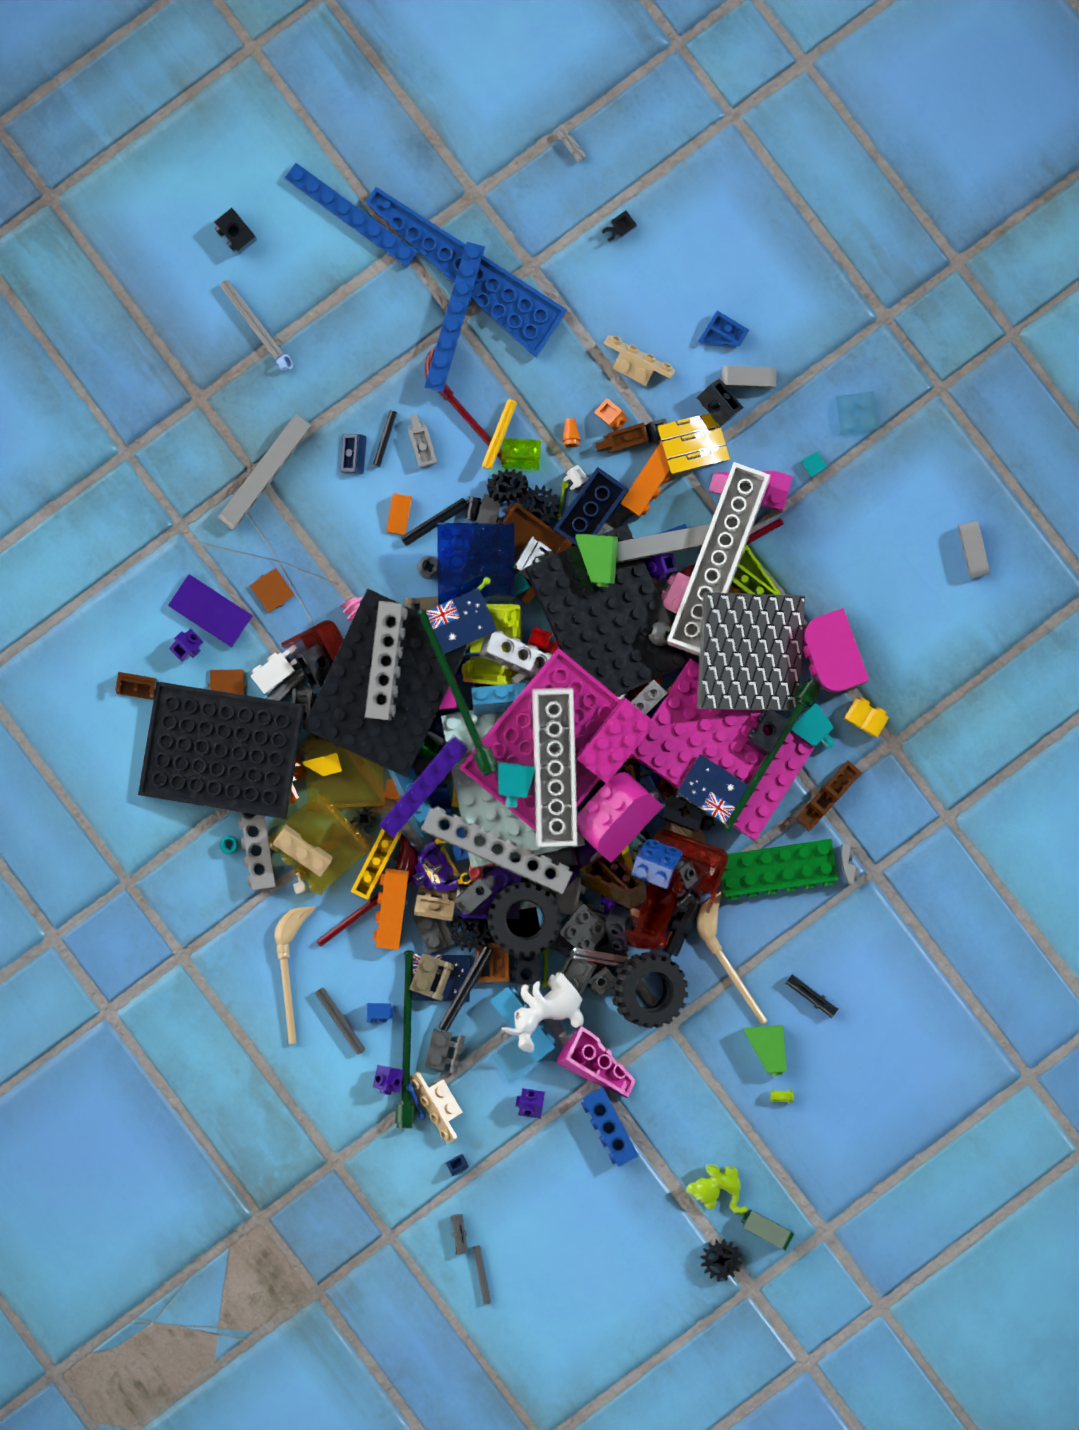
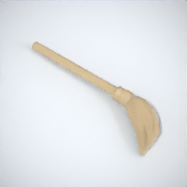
[696,891,768,1025]
[274,906,316,1044]

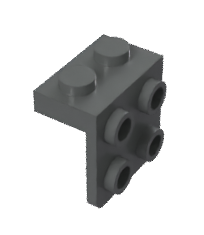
[559,904,607,951]

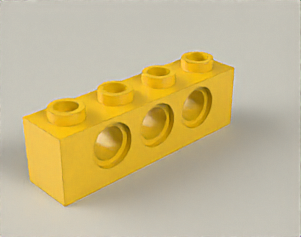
[350,829,403,900]

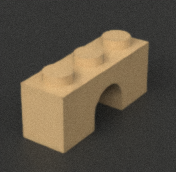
[273,824,333,877]

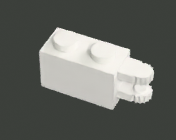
[251,645,298,695]

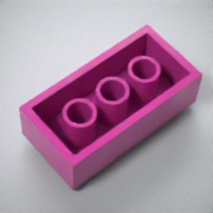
[575,697,656,784]

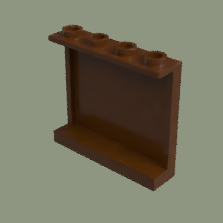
[471,502,572,605]

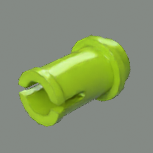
[770,1089,794,1104]

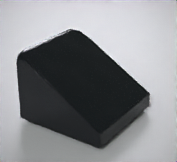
[645,418,667,443]

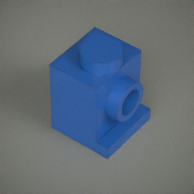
[367,1003,395,1023]

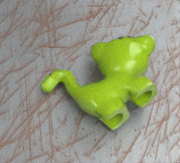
[686,1164,748,1215]

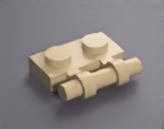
[414,885,457,921]

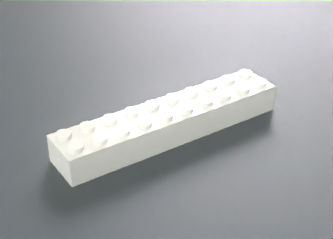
[667,462,770,656]

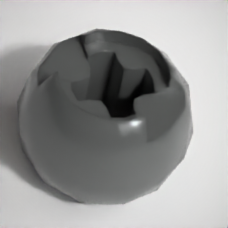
[417,555,442,580]
[649,622,671,646]

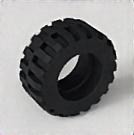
[487,882,562,957]
[611,952,688,1028]

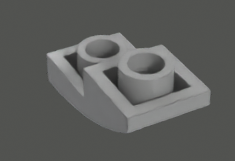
[841,844,859,885]

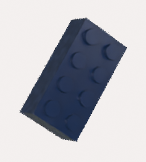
[553,467,629,546]

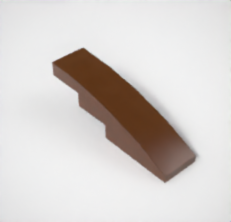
[795,760,862,832]

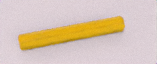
[482,399,517,470]

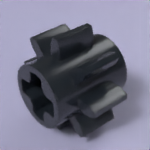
[353,807,377,831]

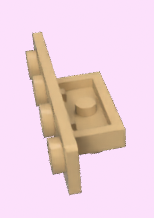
[604,335,676,386]
[410,1072,463,1144]

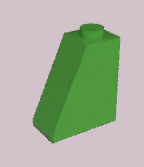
[576,534,618,587]
[744,1025,787,1076]

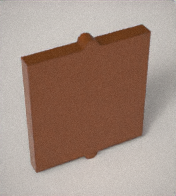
[250,568,295,613]
[208,669,246,695]

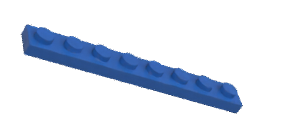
[284,163,418,268]
[424,242,485,393]

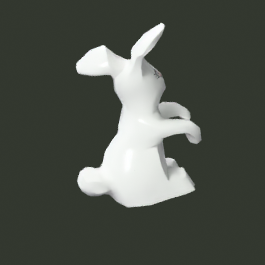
[501,972,584,1053]

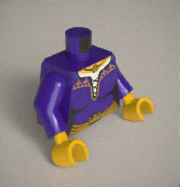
[411,838,472,892]

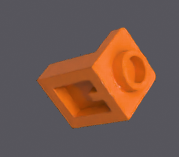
[594,399,628,431]

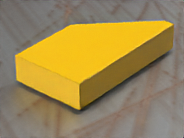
[303,753,342,776]

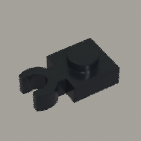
[602,210,637,242]

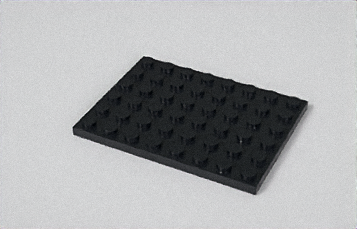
[524,524,688,696]
[302,588,470,778]
[138,682,305,819]

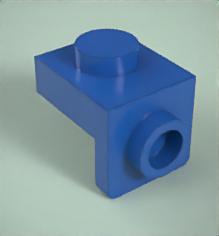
[429,784,452,815]

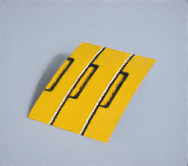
[658,413,730,474]

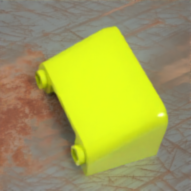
[461,604,522,685]

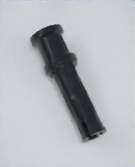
[648,887,700,932]

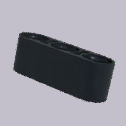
[527,846,581,875]

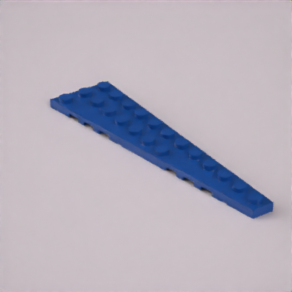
[365,187,567,358]

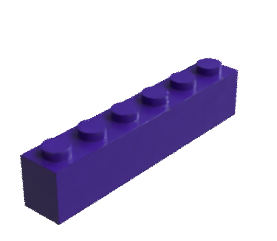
[379,734,469,838]

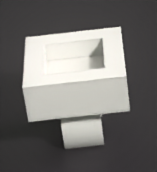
[564,465,589,490]

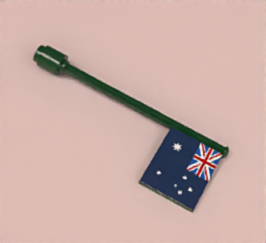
[417,588,498,776]
[676,678,821,831]
[395,950,471,1128]

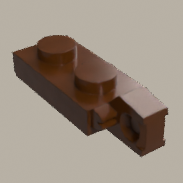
[595,422,650,453]

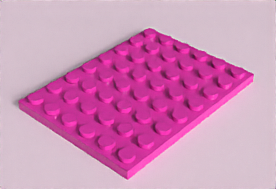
[459,648,621,831]
[631,659,815,841]

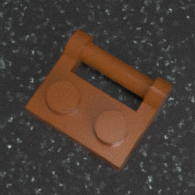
[474,943,509,982]

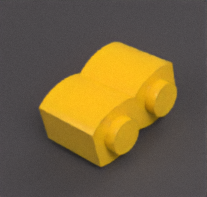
[843,697,889,738]

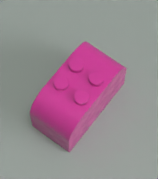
[802,608,869,693]
[576,772,663,863]

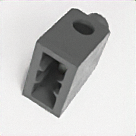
[452,874,497,915]

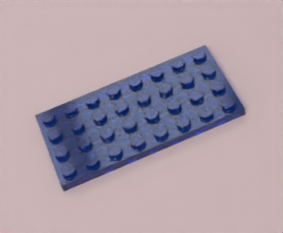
[437,523,515,676]

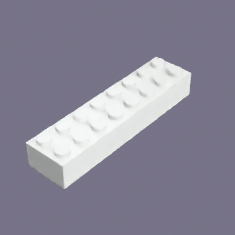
[532,688,577,847]

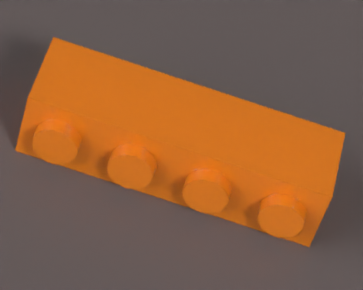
[620,441,672,518]
[373,868,409,950]

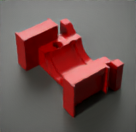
[527,627,558,654]

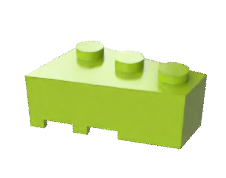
[731,545,781,595]

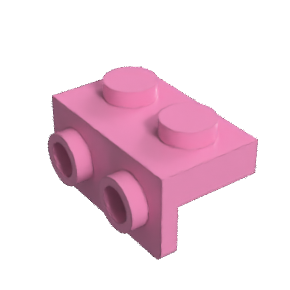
[660,571,690,614]

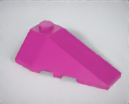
[709,471,792,513]
[556,1026,636,1098]

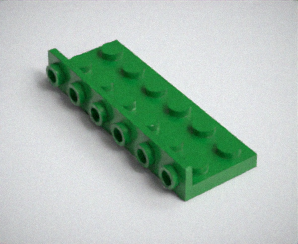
[717,839,839,900]

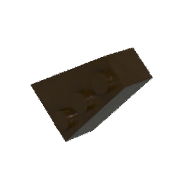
[580,856,646,909]

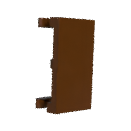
[115,672,158,700]

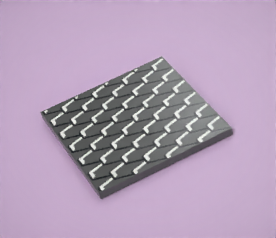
[697,592,805,711]

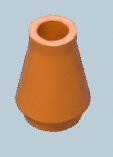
[562,418,581,448]

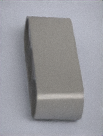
[721,366,777,389]
[958,521,990,579]

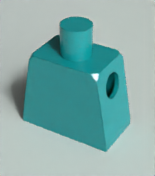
[791,703,836,749]
[497,761,535,808]

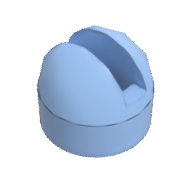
[276,354,293,371]

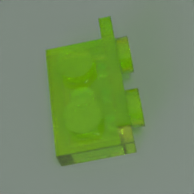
[501,438,541,470]

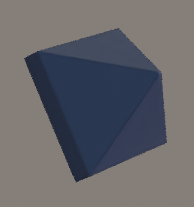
[446,1154,469,1176]

